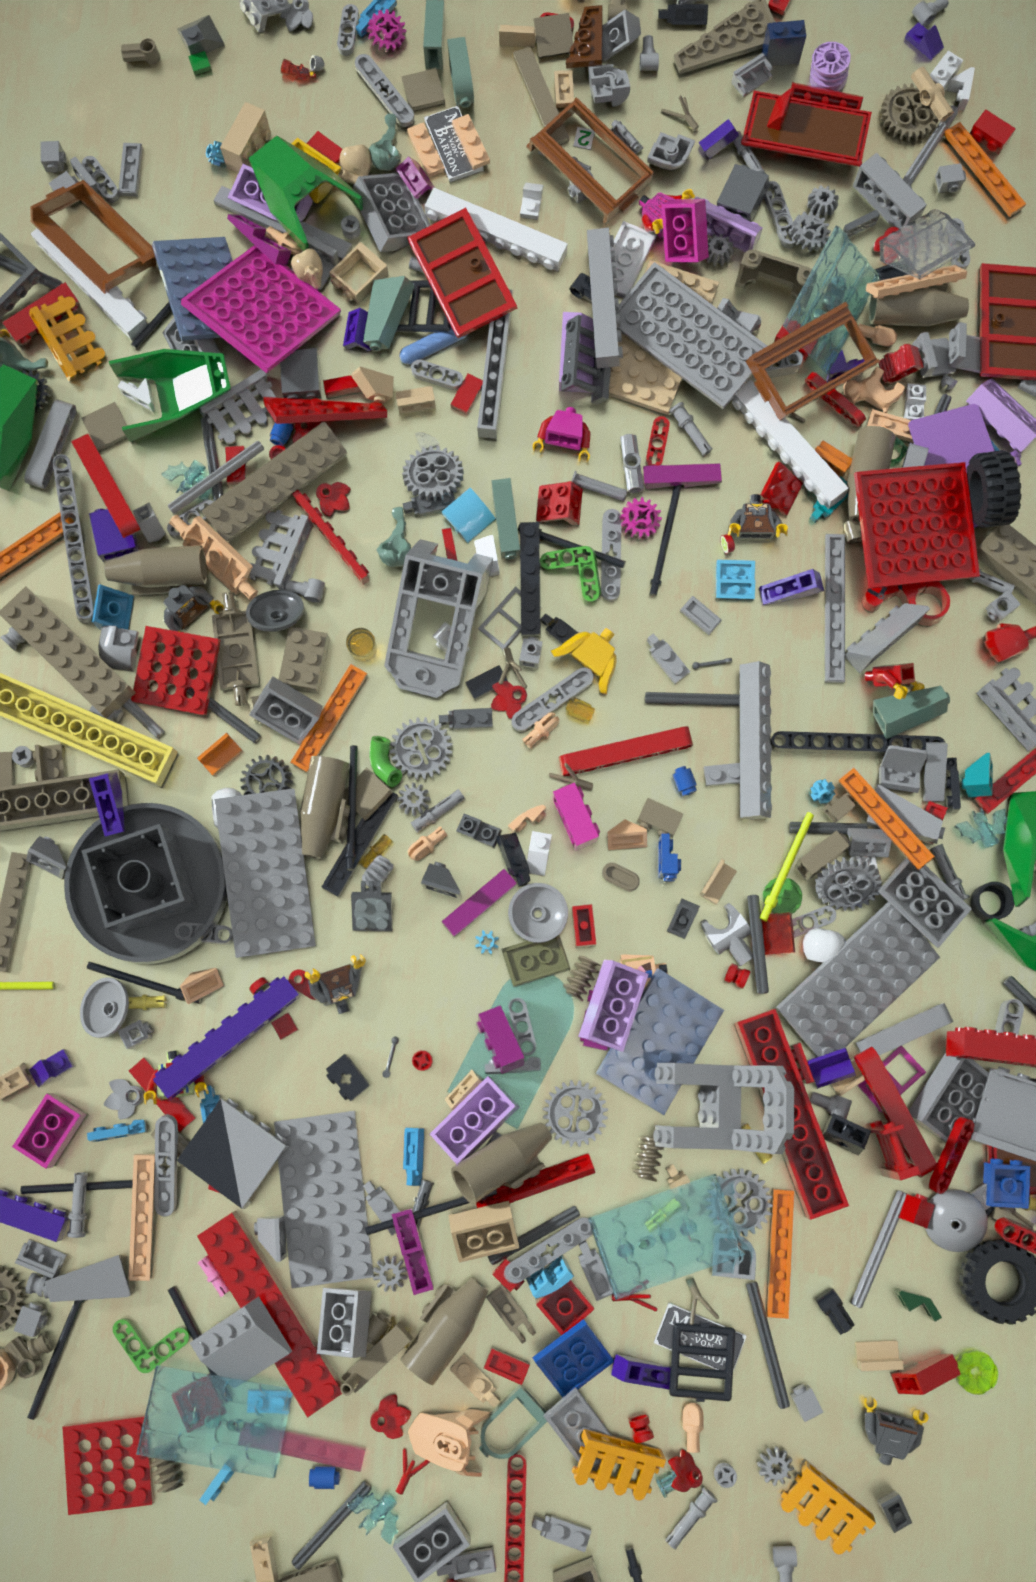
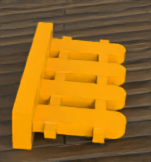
[29,296,105,381]
[572,1429,666,1501]
[781,1460,876,1555]

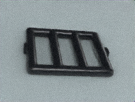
[396,280,451,332]
[669,1322,736,1402]

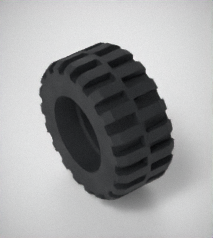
[967,450,1022,528]
[959,1240,1036,1325]

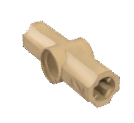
[910,66,954,122]

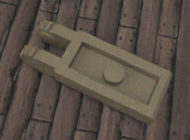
[486,1285,536,1344]

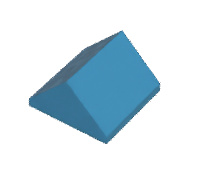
[92,584,134,630]

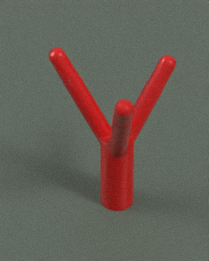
[612,1279,658,1312]
[395,1449,430,1495]

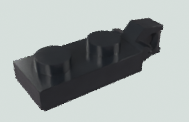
[658,4,708,25]
[541,613,579,645]
[945,757,961,813]
[496,833,531,886]

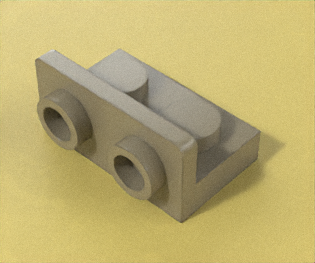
[33,744,67,781]

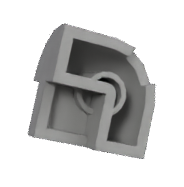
[589,64,630,107]
[647,132,695,170]
[98,626,139,672]
[712,1233,756,1280]

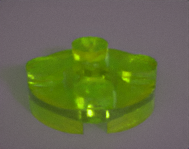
[956,1350,998,1395]

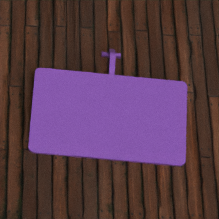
[908,404,1022,527]

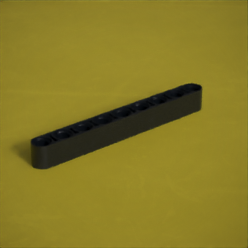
[771,731,945,756]

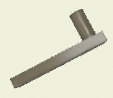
[340,1322,413,1396]

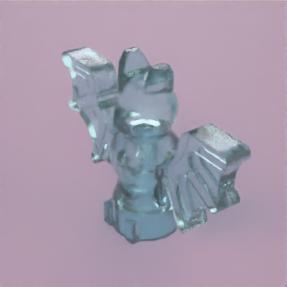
[161,460,212,501]
[954,808,1007,848]
[347,1492,399,1544]

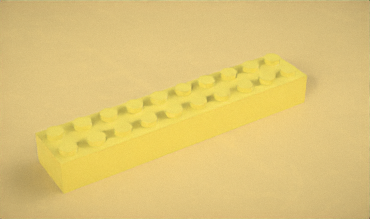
[0,673,178,787]

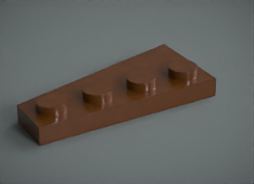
[566,5,603,69]

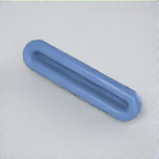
[399,327,468,365]

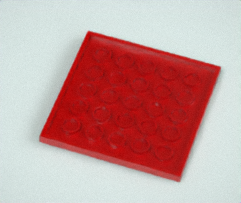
[854,462,980,589]

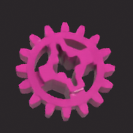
[367,9,407,52]
[620,497,662,539]

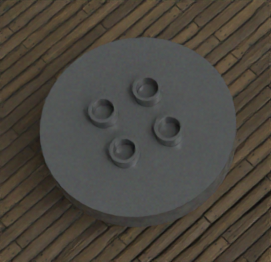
[64,803,227,964]

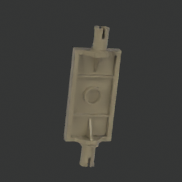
[212,592,260,706]

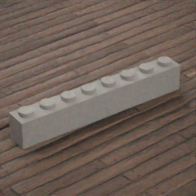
[587,228,623,369]
[477,289,513,439]
[740,661,772,820]

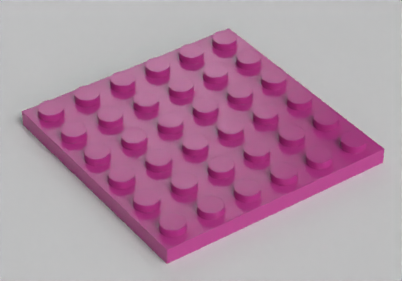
[181,245,341,373]

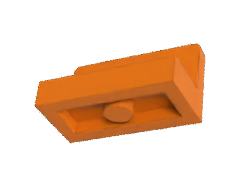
[815,441,852,477]
[197,733,243,777]

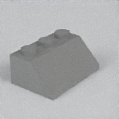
[162,318,220,353]
[249,676,323,745]

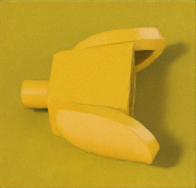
[551,628,617,695]

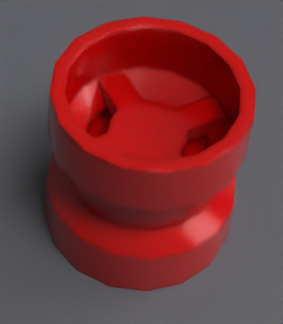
[724,963,750,989]
[629,1415,654,1443]

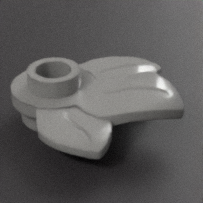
[280,0,313,32]
[104,1079,144,1120]

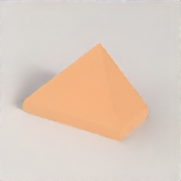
[607,819,647,850]
[180,968,224,1004]

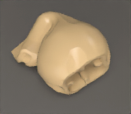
[338,145,372,185]
[291,249,323,289]

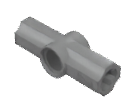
[620,434,644,494]

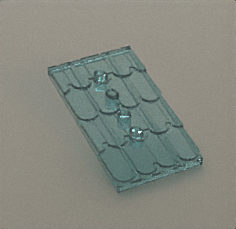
[783,225,879,374]
[588,1173,745,1300]
[136,1365,292,1478]

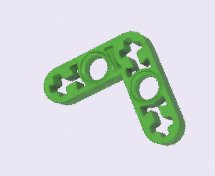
[540,546,601,601]
[113,1318,191,1373]

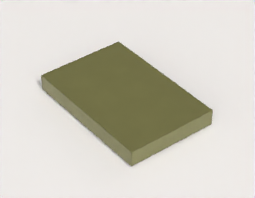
[501,935,570,988]

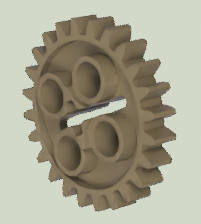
[880,83,939,141]
[0,1265,26,1332]

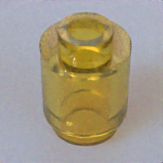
[565,697,596,722]

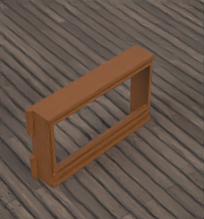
[526,97,654,224]
[30,180,157,294]
[745,302,880,421]

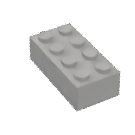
[853,153,927,236]

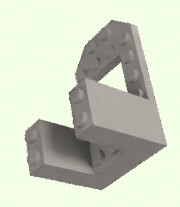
[384,539,494,698]
[653,1063,794,1154]

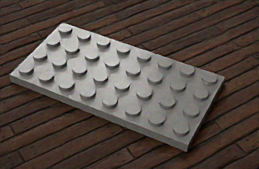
[616,262,767,409]
[214,789,316,958]
[776,902,940,1057]
[274,1111,374,1289]

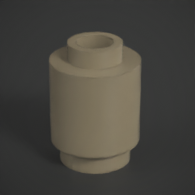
[367,1311,391,1345]

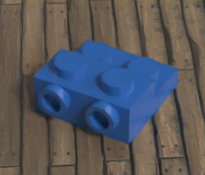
[658,834,681,882]
[983,1158,1030,1209]

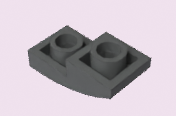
[456,813,502,848]

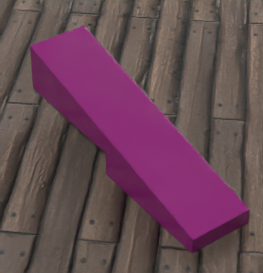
[227,214,291,265]
[643,463,722,490]
[442,869,517,937]
[392,1208,434,1295]

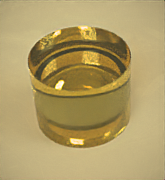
[346,628,377,662]

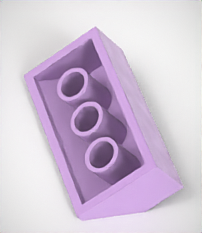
[228,164,313,222]
[694,197,763,252]
[559,312,595,393]
[966,378,1036,452]
[578,960,649,1052]
[430,1076,519,1164]

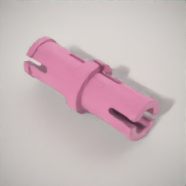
[198,1255,230,1297]

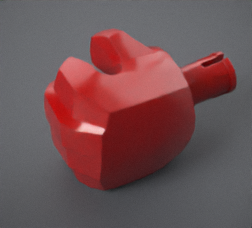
[984,623,1036,662]

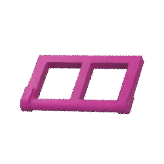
[857,1046,926,1113]

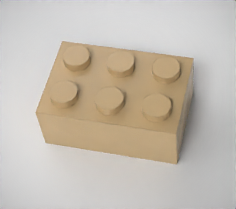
[220,102,271,173]
[448,1201,519,1263]

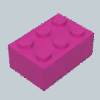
[661,199,709,262]
[552,782,600,852]
[12,1093,87,1169]

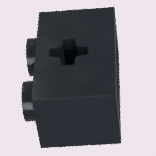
[326,1054,371,1101]
[822,1113,871,1156]

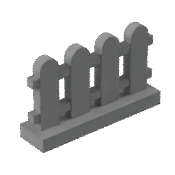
[199,369,281,444]
[249,510,313,590]
[976,668,1036,751]

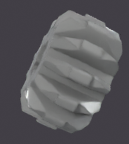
[807,185,839,218]
[707,233,734,267]
[397,782,431,816]
[362,855,393,888]
[373,1256,408,1292]
[757,1446,794,1486]

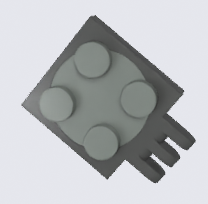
[351,881,393,931]

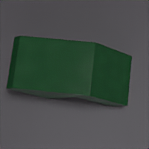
[894,1288,942,1322]

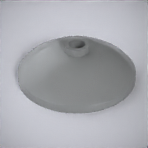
[508,883,568,943]
[80,977,129,1038]
[925,1189,988,1252]

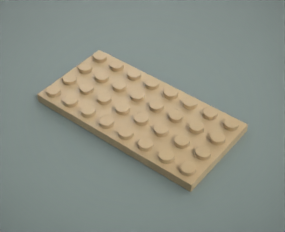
[609,260,719,415]

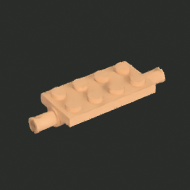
[169,515,258,600]

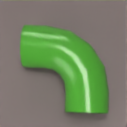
[369,736,402,787]

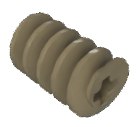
[563,956,601,1002]
[633,1136,664,1182]
[148,1442,184,1493]

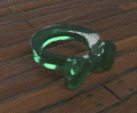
[891,436,908,464]

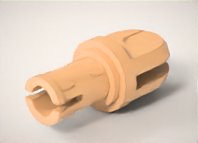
[265,226,302,255]
[858,323,897,347]
[522,712,560,749]
[408,826,447,861]
[683,1403,704,1453]

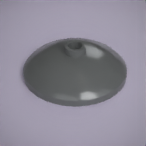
[246,590,304,632]

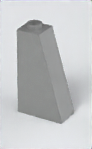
[867,785,945,844]
[42,1255,131,1302]

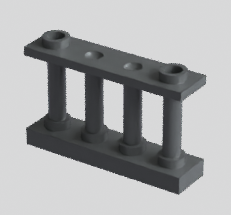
[561,315,611,405]

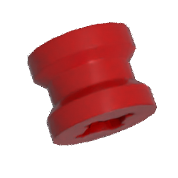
[412,1050,433,1071]

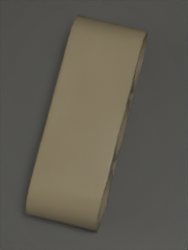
[278,1559,343,1582]

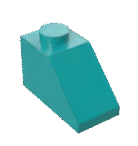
[962,753,993,797]

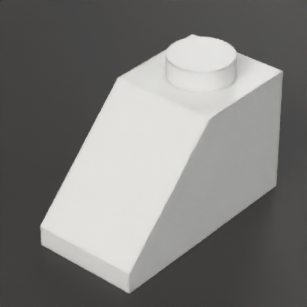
[527,831,552,876]

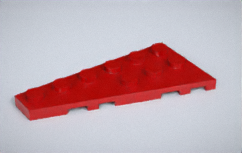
[264,397,388,424]

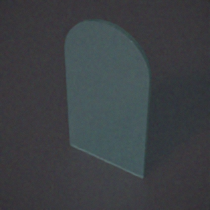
[447,975,574,1129]

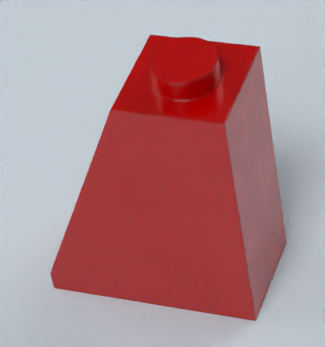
[891,1354,961,1395]

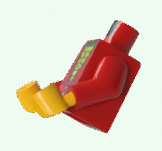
[865,663,925,699]

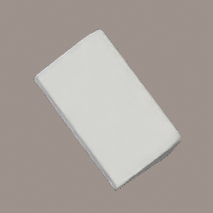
[475,535,500,576]

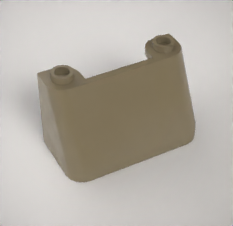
[735,250,816,308]

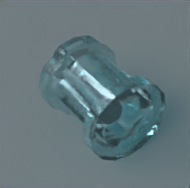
[656,1470,677,1498]

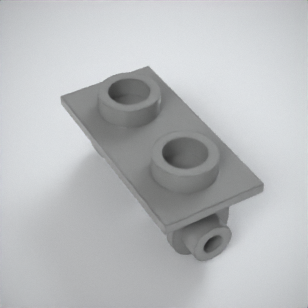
[610,120,644,154]

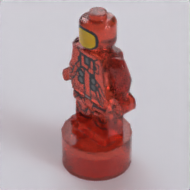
[281,59,316,80]

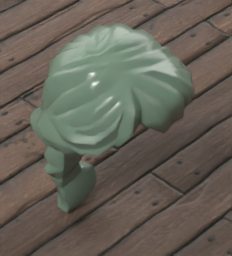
[369,114,402,171]
[0,337,48,371]
[376,507,411,567]

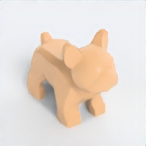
[843,367,905,413]

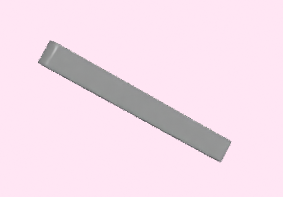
[53,454,94,624]

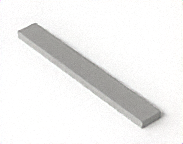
[213,186,352,260]
[825,534,845,684]

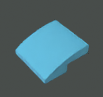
[442,488,496,544]
[716,560,756,599]
[526,1255,574,1298]

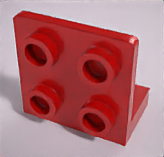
[536,481,583,526]

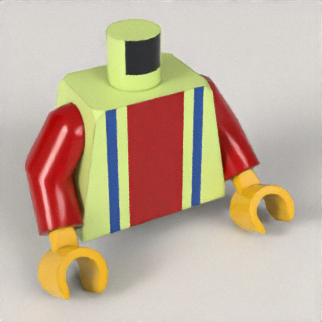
[144,1050,209,1105]

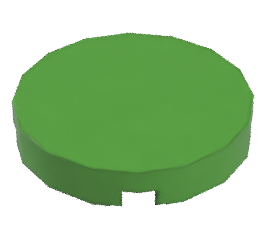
[762,878,802,917]

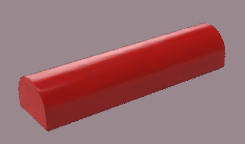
[791,82,863,110]

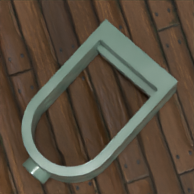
[447,37,474,108]
[479,1384,547,1459]

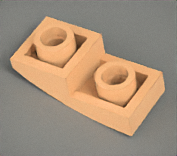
[508,805,546,833]

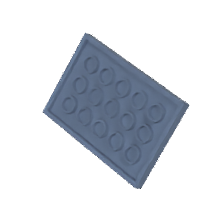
[152,237,233,341]
[596,968,724,1115]

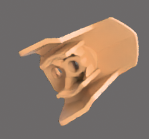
[408,1409,490,1477]

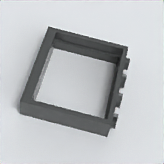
[0,233,44,322]

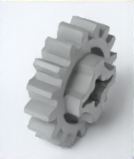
[790,211,831,252]

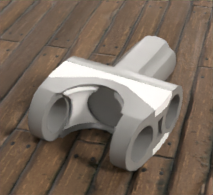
[700,903,753,966]

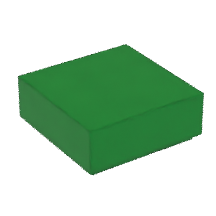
[188,51,212,75]

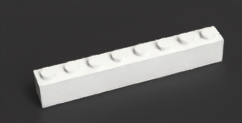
[425,188,568,271]
[31,229,147,341]
[732,380,848,509]

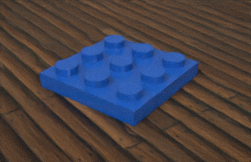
[532,1319,614,1398]

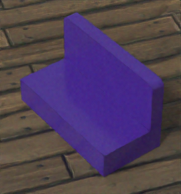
[699,119,740,159]
[343,308,371,351]
[808,1048,856,1089]

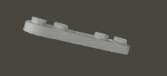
[355,54,414,127]
[601,509,622,602]
[512,667,594,732]
[154,1114,178,1217]
[504,1218,594,1284]

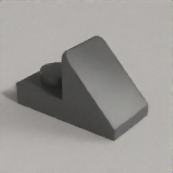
[667,898,700,939]
[877,1491,912,1533]

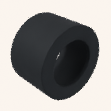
[970,882,1015,921]

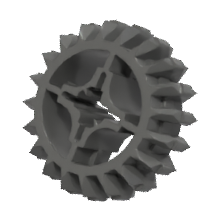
[240,755,294,795]

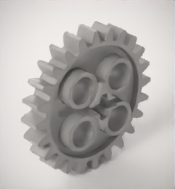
[402,446,464,502]
[390,717,453,780]
[815,857,882,911]
[543,1080,608,1147]
[706,1168,773,1237]

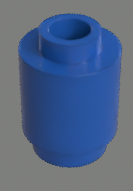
[270,423,294,446]
[672,766,697,796]
[309,1466,340,1489]

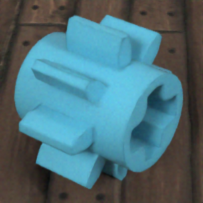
[206,141,225,166]
[810,779,836,804]
[475,930,499,954]

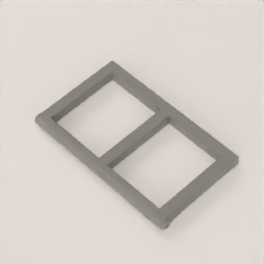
[478,586,542,650]

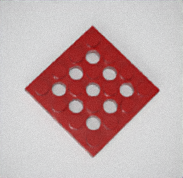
[131,626,221,716]
[62,1415,154,1515]

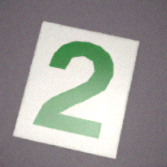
[573,127,595,150]

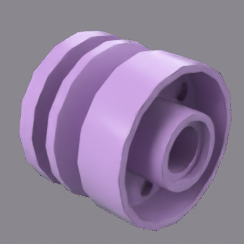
[810,42,851,91]

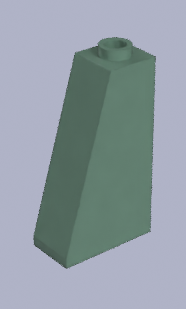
[423,0,445,70]
[363,276,414,351]
[491,478,520,560]
[873,685,950,739]

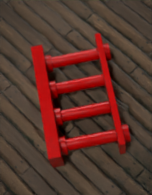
[866,1120,921,1181]

